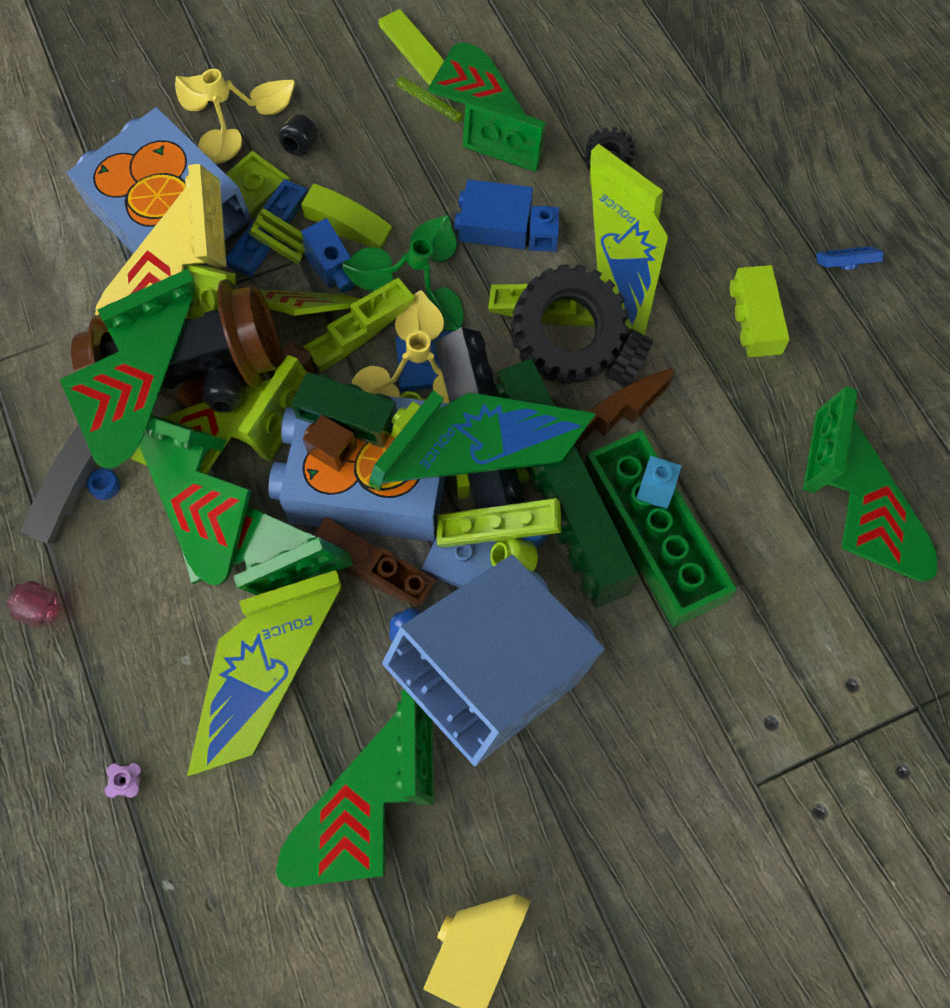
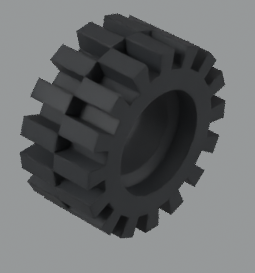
[585,127,635,170]
[605,329,653,387]

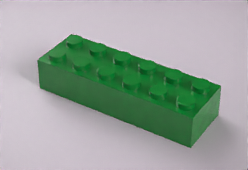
[585,430,737,628]

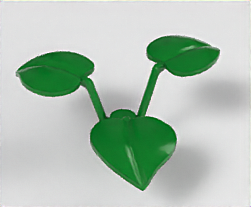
[342,215,463,332]

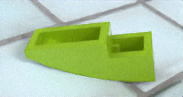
[301,183,392,249]

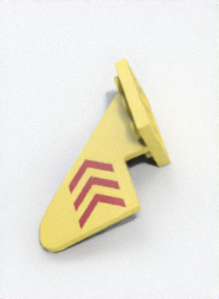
[95,164,227,318]

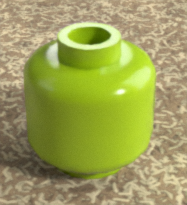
[490,538,538,571]

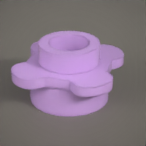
[104,763,141,798]

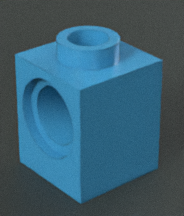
[636,456,682,509]

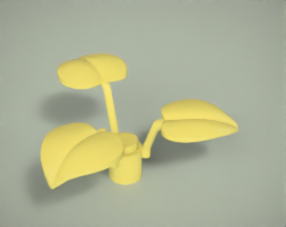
[175,69,295,164]
[351,290,450,403]

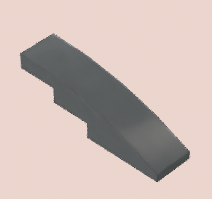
[21,424,97,544]

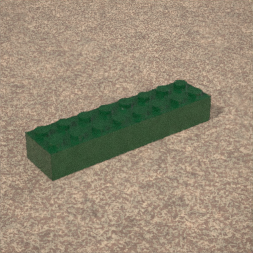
[494,359,638,608]

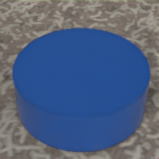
[87,468,121,500]

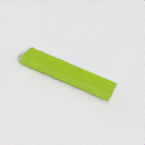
[379,9,444,85]
[437,498,561,548]

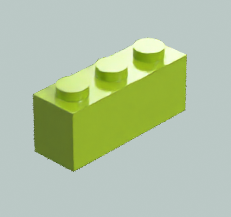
[730,265,790,357]

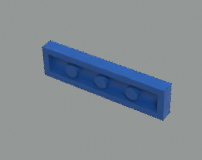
[226,179,308,277]

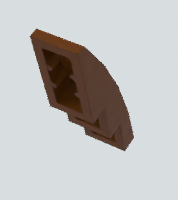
[574,368,675,448]

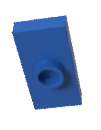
[817,246,883,270]

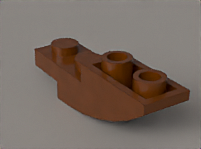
[313,517,436,608]

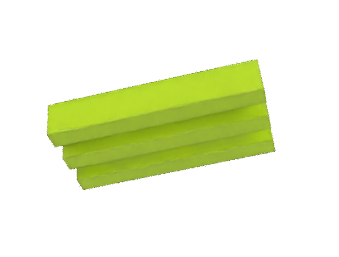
[248,208,304,264]

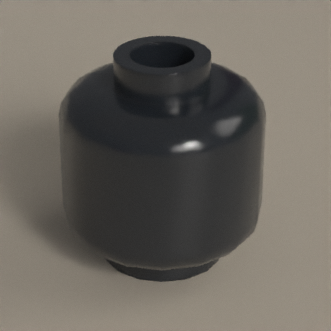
[278,114,318,156]
[203,365,244,413]

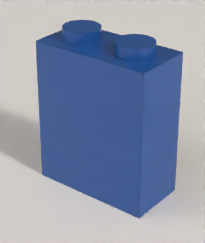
[454,179,533,250]

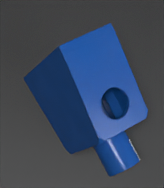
[302,218,355,292]

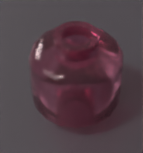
[6,581,60,628]

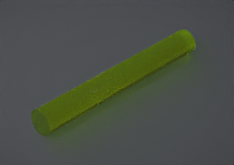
[396,76,463,124]

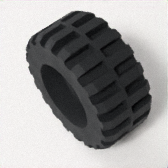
[511,264,629,384]

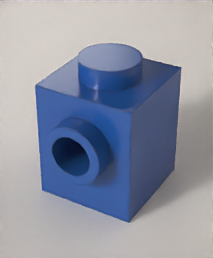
[529,206,559,252]

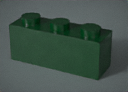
[291,372,397,448]

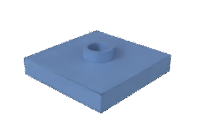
[421,537,497,588]

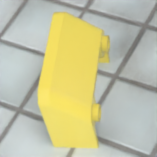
[423,894,531,1008]

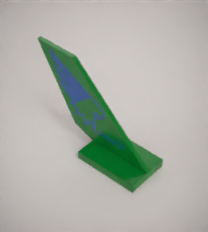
[368,390,596,492]

